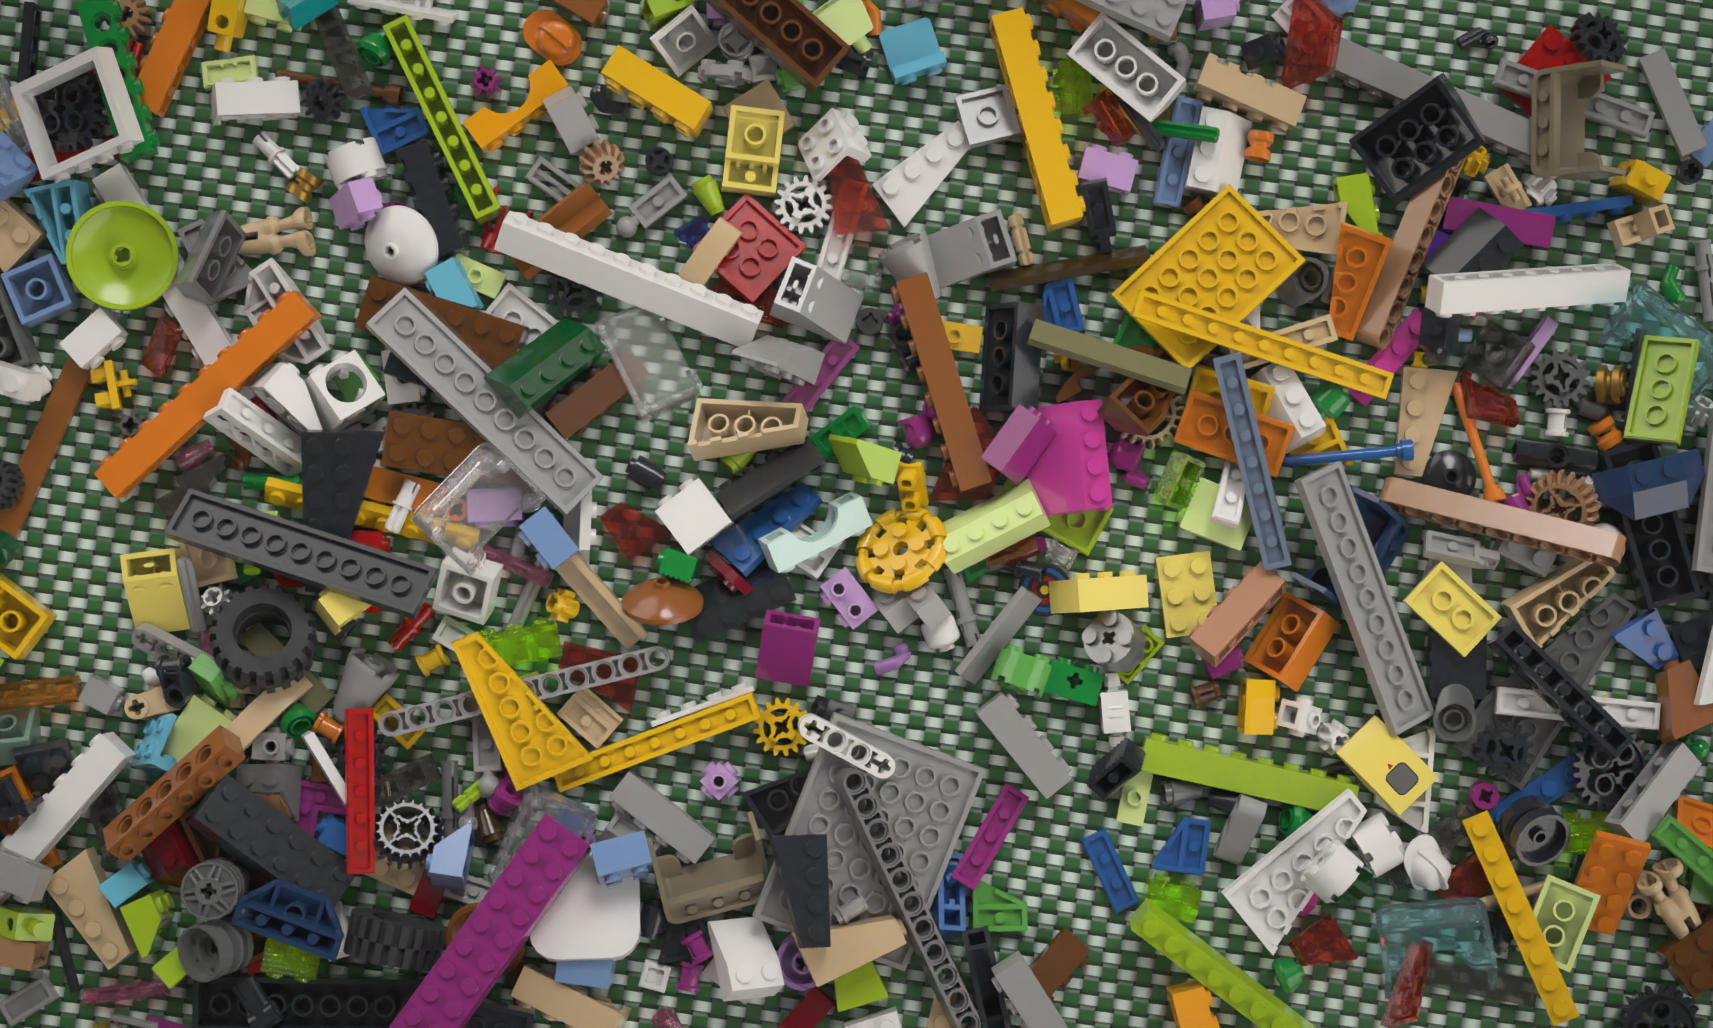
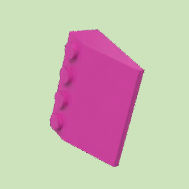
[1025,399,1113,516]

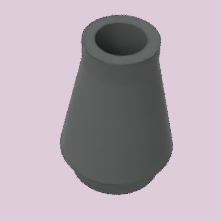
[1160,780,1202,807]

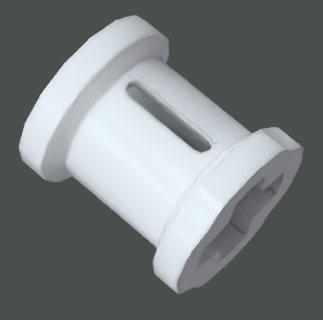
[1544,408,1570,437]

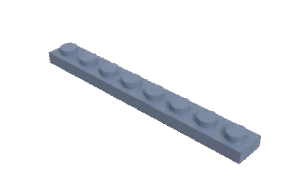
[1213,352,1292,571]

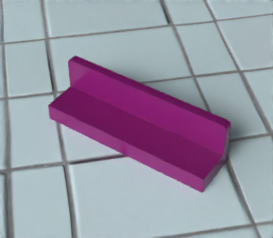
[1438,197,1556,248]

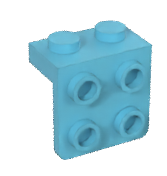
[879,17,947,85]

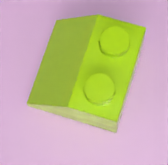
[828,434,902,487]

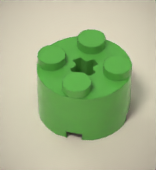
[990,644,1052,698]

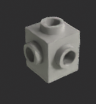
[251,727,295,764]

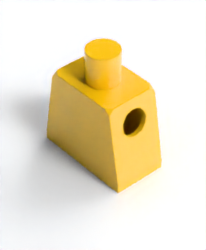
[207,0,248,52]
[1608,159,1672,208]

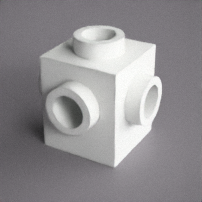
[1276,697,1322,738]

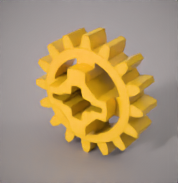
[753,697,811,756]

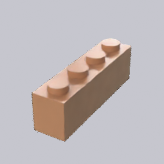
[1189,562,1286,668]

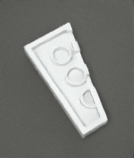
[872,120,969,228]

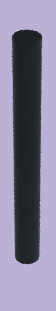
[44,890,81,993]

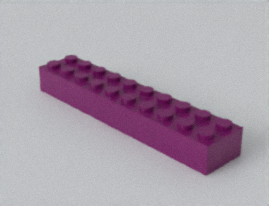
[389,813,591,1028]

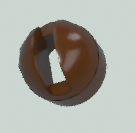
[1182,194,1206,217]

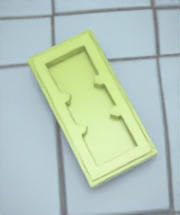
[201,55,259,91]
[455,253,507,299]
[1115,771,1153,827]

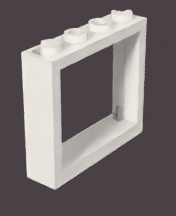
[10,46,144,183]

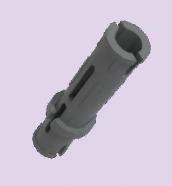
[439,760,461,839]

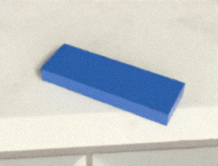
[1080,828,1140,914]

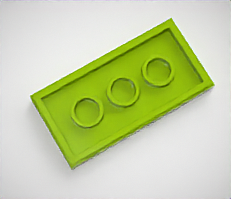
[1623,335,1700,446]
[999,478,1114,556]

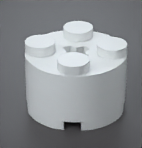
[324,137,388,190]
[1350,812,1405,877]
[1298,839,1364,903]

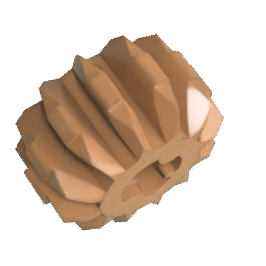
[105,0,152,39]
[578,139,625,187]

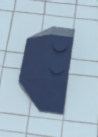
[1591,448,1705,520]
[231,878,344,962]

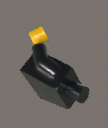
[1411,285,1461,369]

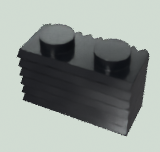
[1087,738,1146,800]

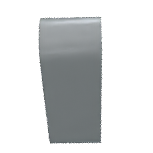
[1213,794,1267,866]

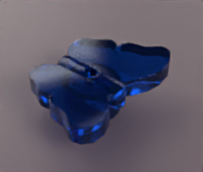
[674,216,710,255]

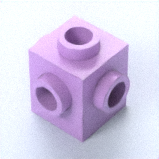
[700,760,740,800]

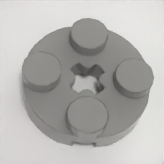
[697,59,752,86]

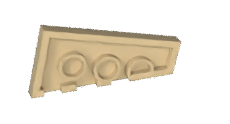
[1257,202,1348,256]
[1393,367,1458,477]

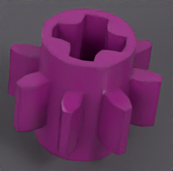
[469,64,504,100]

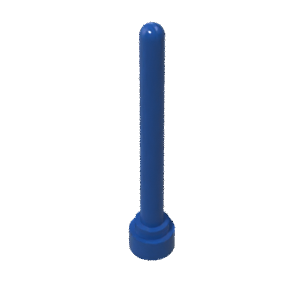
[1282,439,1414,467]

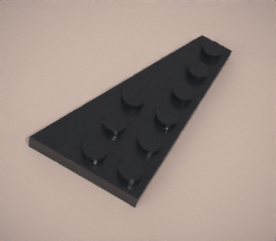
[301,430,385,592]

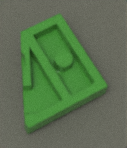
[972,880,1028,931]

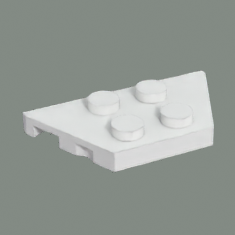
[1374,728,1436,833]

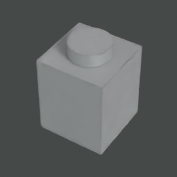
[78,675,126,715]

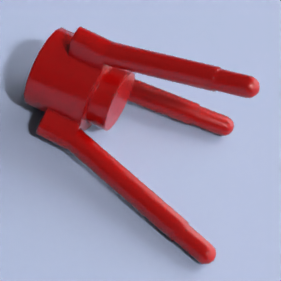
[480,187,534,255]

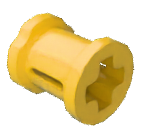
[415,643,451,677]

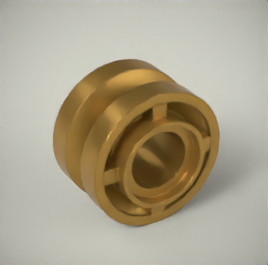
[1594,365,1626,403]

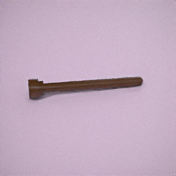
[275,69,404,107]

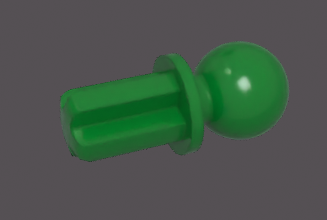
[1673,733,1710,761]

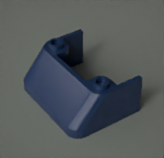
[1291,484,1409,610]

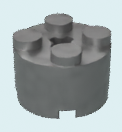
[1082,610,1146,673]

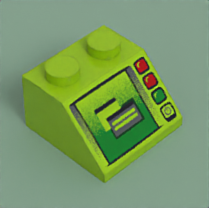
[120,889,175,958]

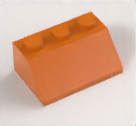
[1243,591,1340,692]

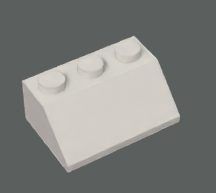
[1184,106,1252,197]
[1250,363,1326,454]

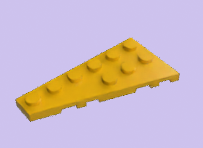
[452,631,593,791]

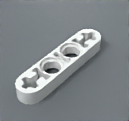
[798,713,896,779]

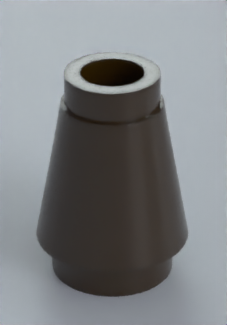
[475,804,505,846]

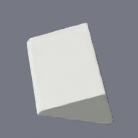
[649,4,719,77]

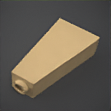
[791,915,908,987]

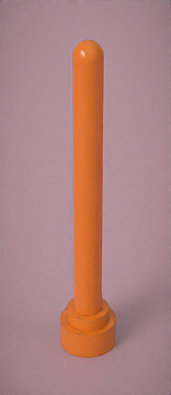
[1452,382,1507,503]

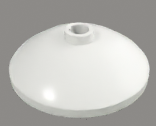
[364,205,439,286]

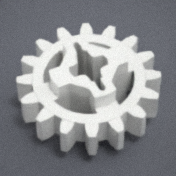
[774,175,833,235]

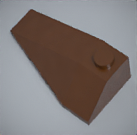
[1097,347,1177,437]

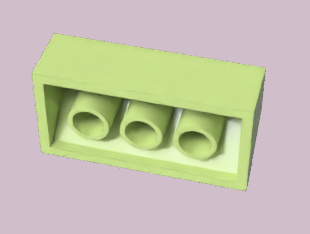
[943,479,1051,574]

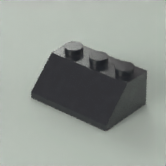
[1420,207,1524,275]

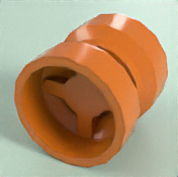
[1244,130,1275,163]
[1587,415,1624,452]

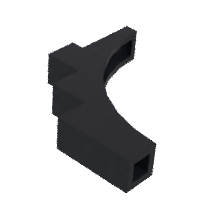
[961,925,1011,1028]

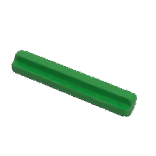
[1151,119,1220,143]

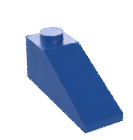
[931,853,966,942]

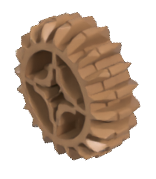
[1526,469,1600,527]

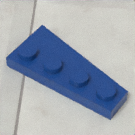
[709,482,823,577]

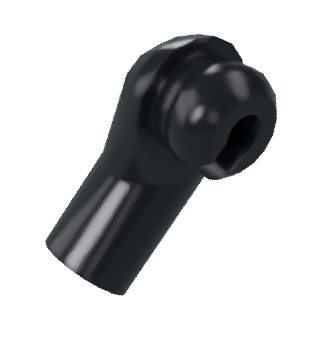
[590,84,625,116]

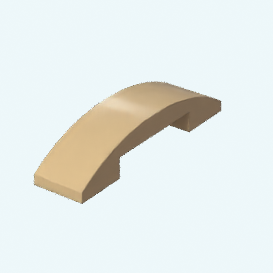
[678,217,742,286]
[226,676,313,751]

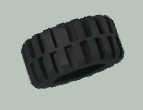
[209,584,318,694]

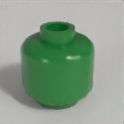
[1310,380,1350,420]

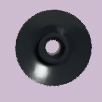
[1422,450,1476,496]

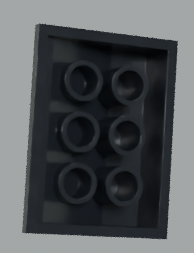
[1349,72,1486,206]

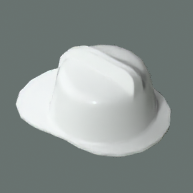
[1403,834,1451,891]

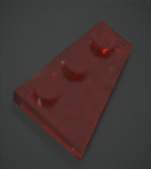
[558,641,640,713]
[1380,940,1434,1028]

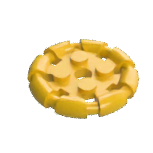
[855,507,947,594]

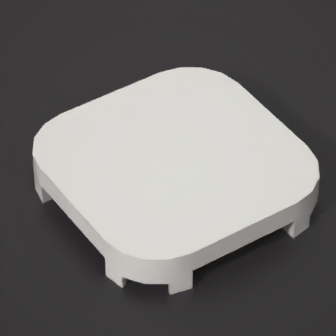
[530,852,641,962]

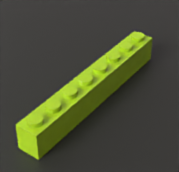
[383,15,502,225]
[1141,732,1360,810]
[1130,898,1316,1028]

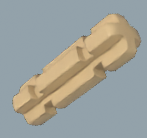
[1008,213,1034,267]

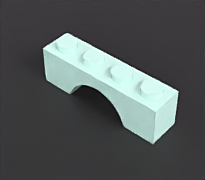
[758,491,873,573]

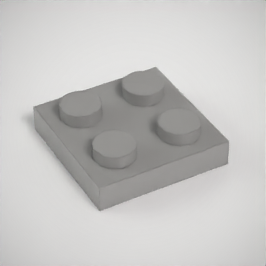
[954,84,1022,149]

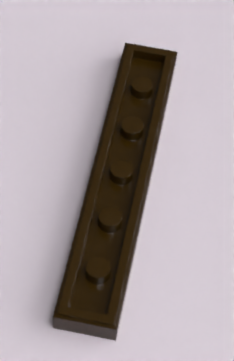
[987,245,1150,292]

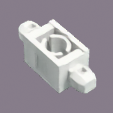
[1098,672,1131,749]

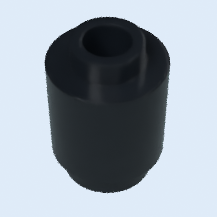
[625,455,668,491]
[640,898,667,940]

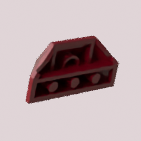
[141,818,201,888]

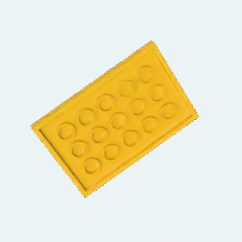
[1111,184,1306,369]

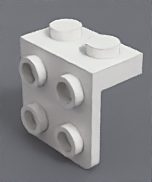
[798,108,872,181]

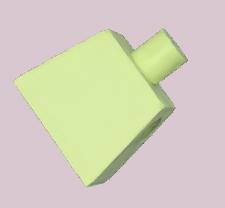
[812,0,874,55]

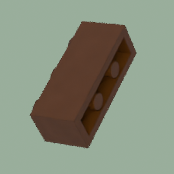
[1029,926,1091,1001]

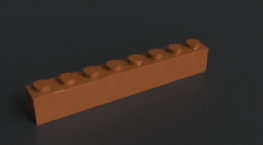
[892,272,992,491]

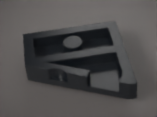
[658,917,710,964]

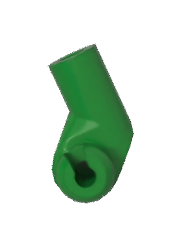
[1659,264,1686,305]

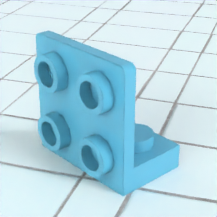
[131,713,177,779]

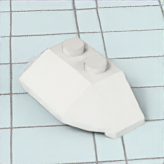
[244,258,330,364]

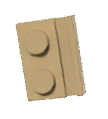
[557,688,624,749]

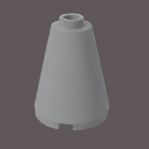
[877,231,941,304]
[332,647,400,725]

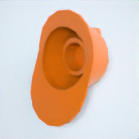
[523,10,582,66]

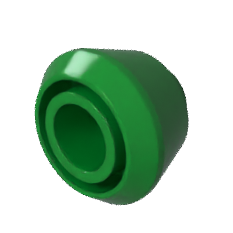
[356,32,392,67]
[280,703,317,738]
[1279,804,1312,837]
[1271,957,1306,993]

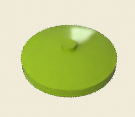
[66,200,179,311]

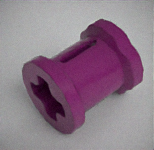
[680,929,713,966]
[675,960,704,993]

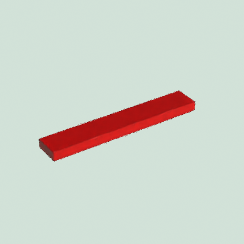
[344,708,375,875]

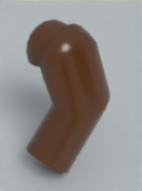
[226,436,252,471]

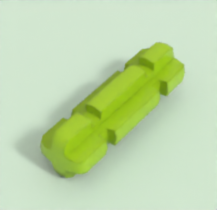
[452,772,500,813]

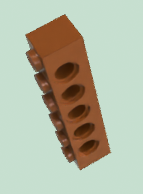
[103,725,245,863]

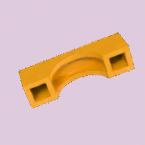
[462,60,569,153]

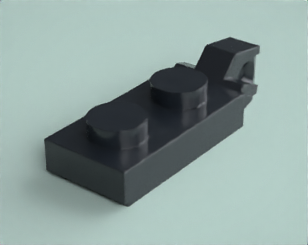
[1080,177,1117,254]

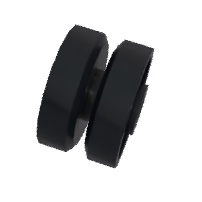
[1498,795,1570,867]

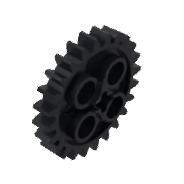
[35,66,108,153]
[1567,727,1649,813]
[1613,984,1704,1028]

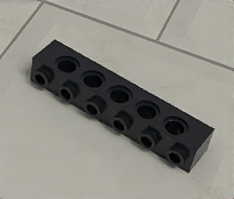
[1487,622,1635,761]

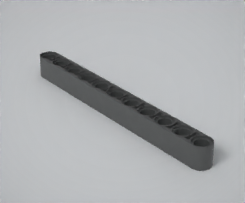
[835,767,981,1028]

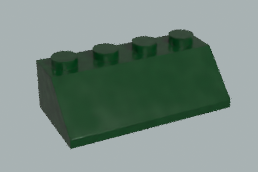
[484,318,606,419]

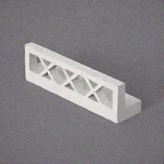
[203,387,302,476]

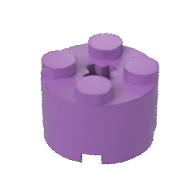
[777,934,816,991]

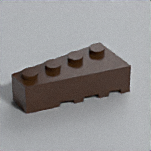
[543,349,650,442]

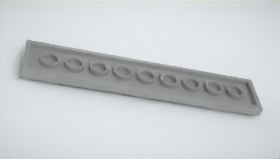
[365,287,604,516]
[1294,461,1435,736]

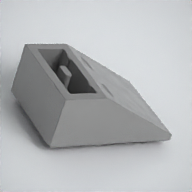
[928,209,1017,289]
[770,256,864,344]
[732,335,825,386]

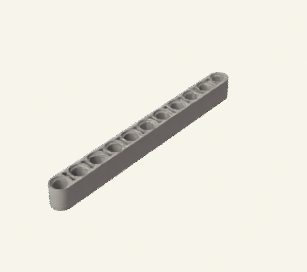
[378,646,671,736]

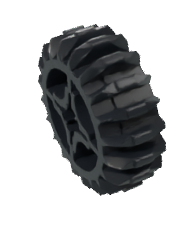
[373,797,444,870]

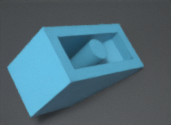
[424,257,484,309]
[98,861,154,908]

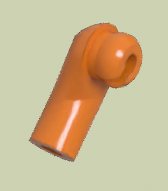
[862,0,882,35]

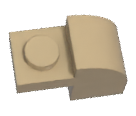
[1607,203,1675,249]

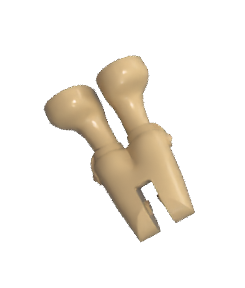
[238,206,316,257]
[1636,858,1702,940]

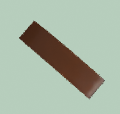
[1055,345,1155,403]

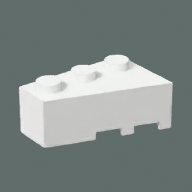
[210,76,301,126]

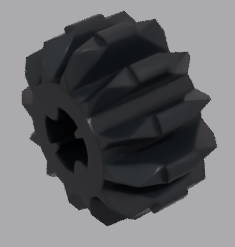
[300,77,347,123]

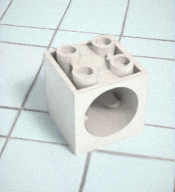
[304,350,386,430]
[655,477,734,555]

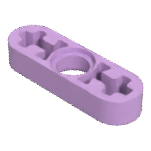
[1500,315,1558,386]

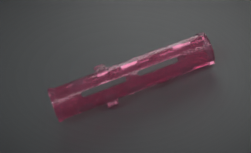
[474,542,553,589]
[83,979,169,1006]

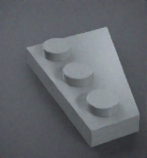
[177,219,252,304]

